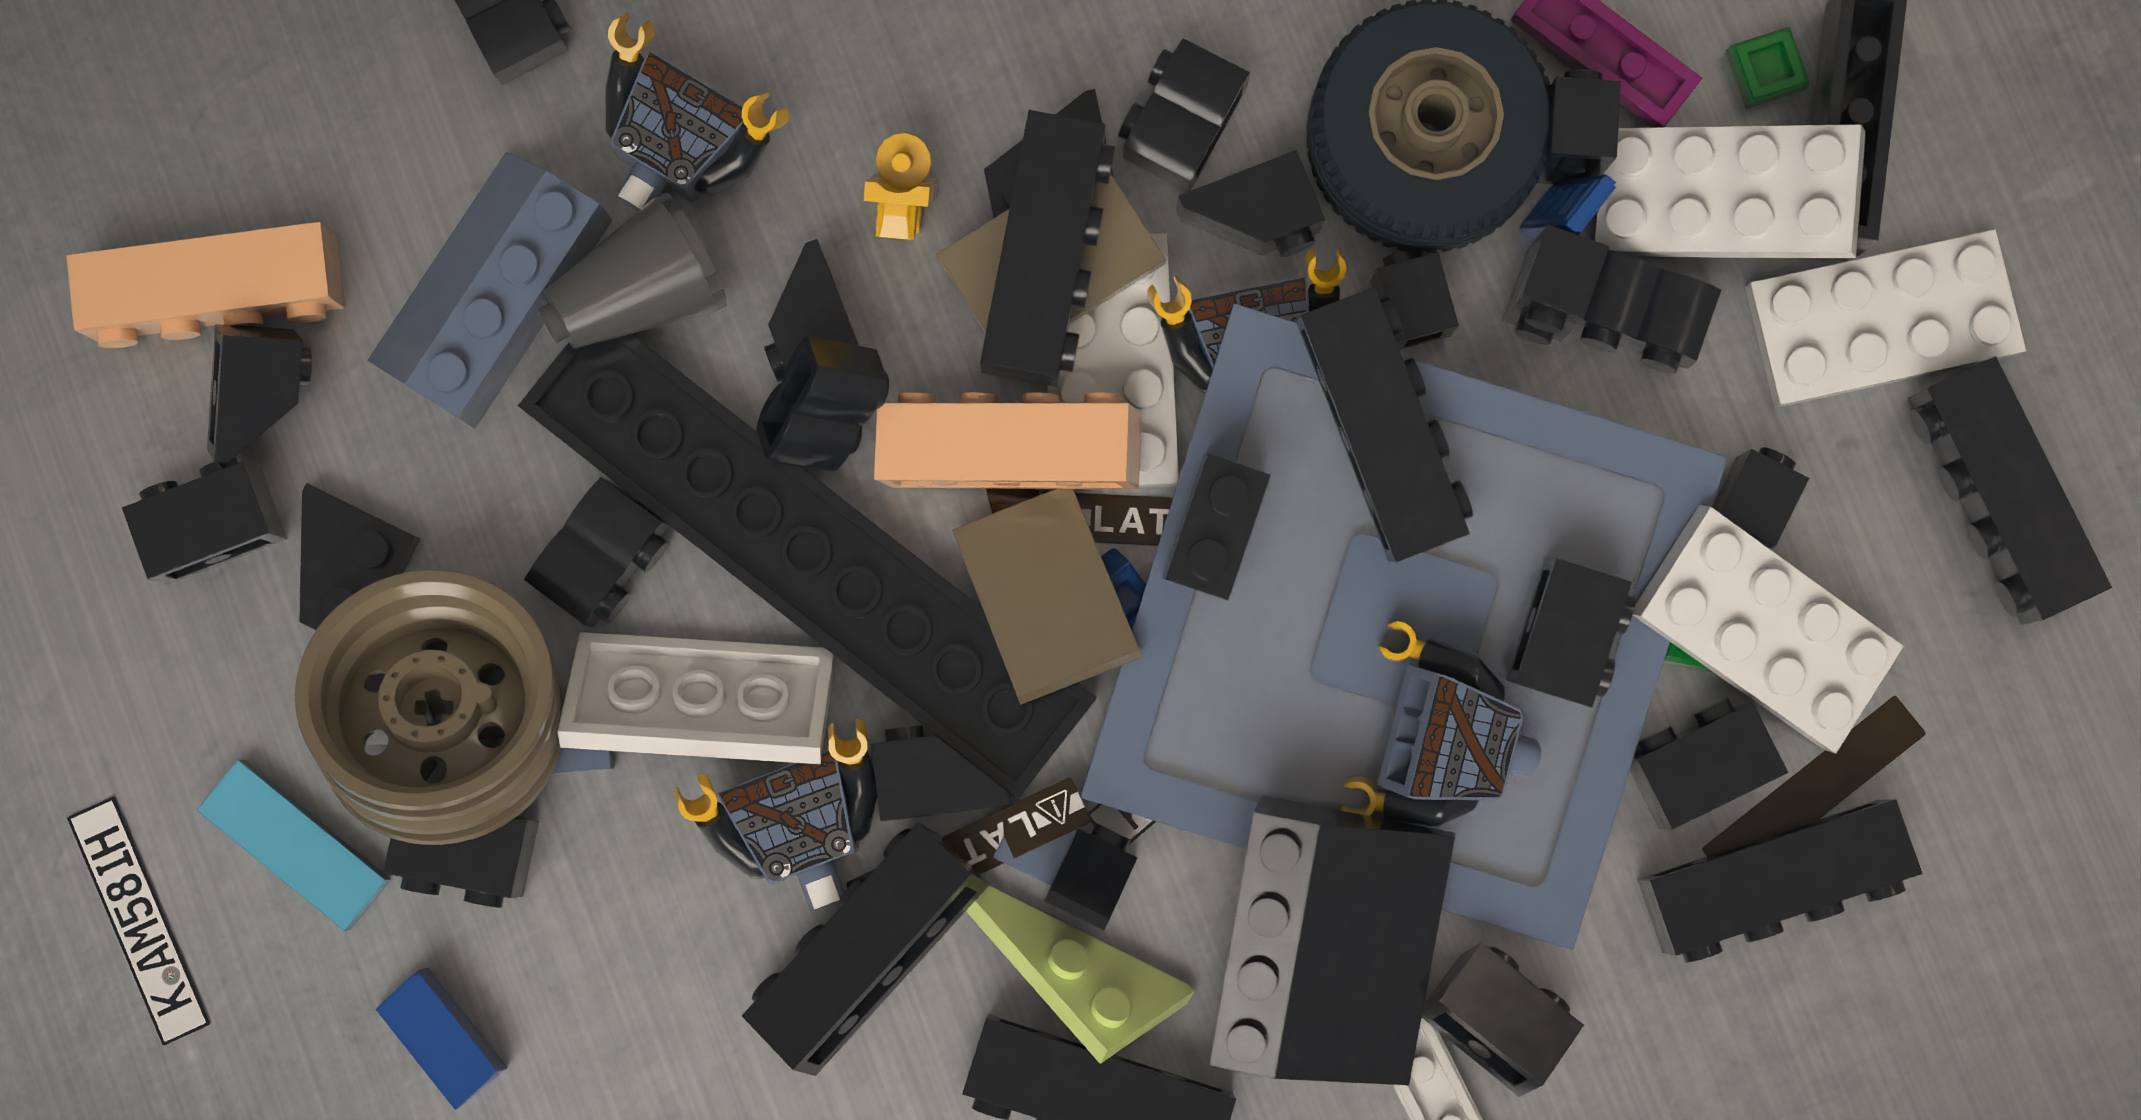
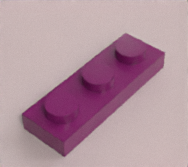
[1510,0,1703,128]

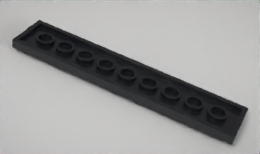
[518,334,1097,799]

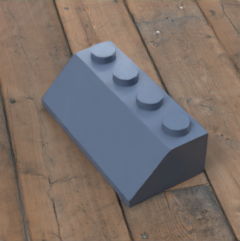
[367,152,612,429]

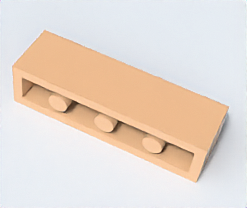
[66,222,345,348]
[874,392,1141,490]

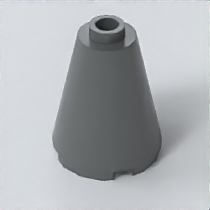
[538,193,727,349]

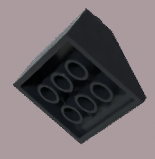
[1210,795,1456,1086]

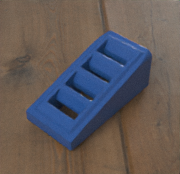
[1520,174,1616,243]

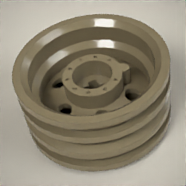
[295,570,564,845]

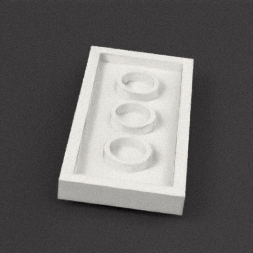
[1595,125,1866,258]
[1745,229,2026,408]
[1048,233,1179,491]
[1633,505,1904,753]
[558,632,835,764]

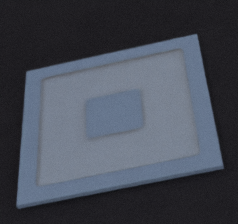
[1080,304,1728,950]

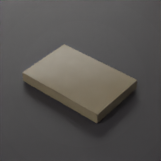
[936,174,1166,334]
[952,489,1141,705]

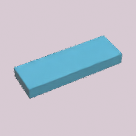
[197,760,391,931]

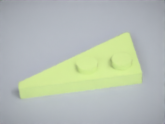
[966,885,1195,1064]

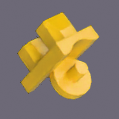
[864,132,938,240]

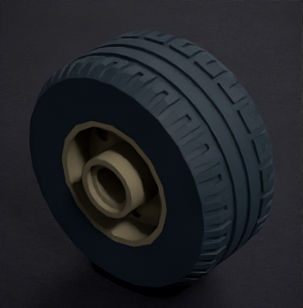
[1306,0,1551,253]

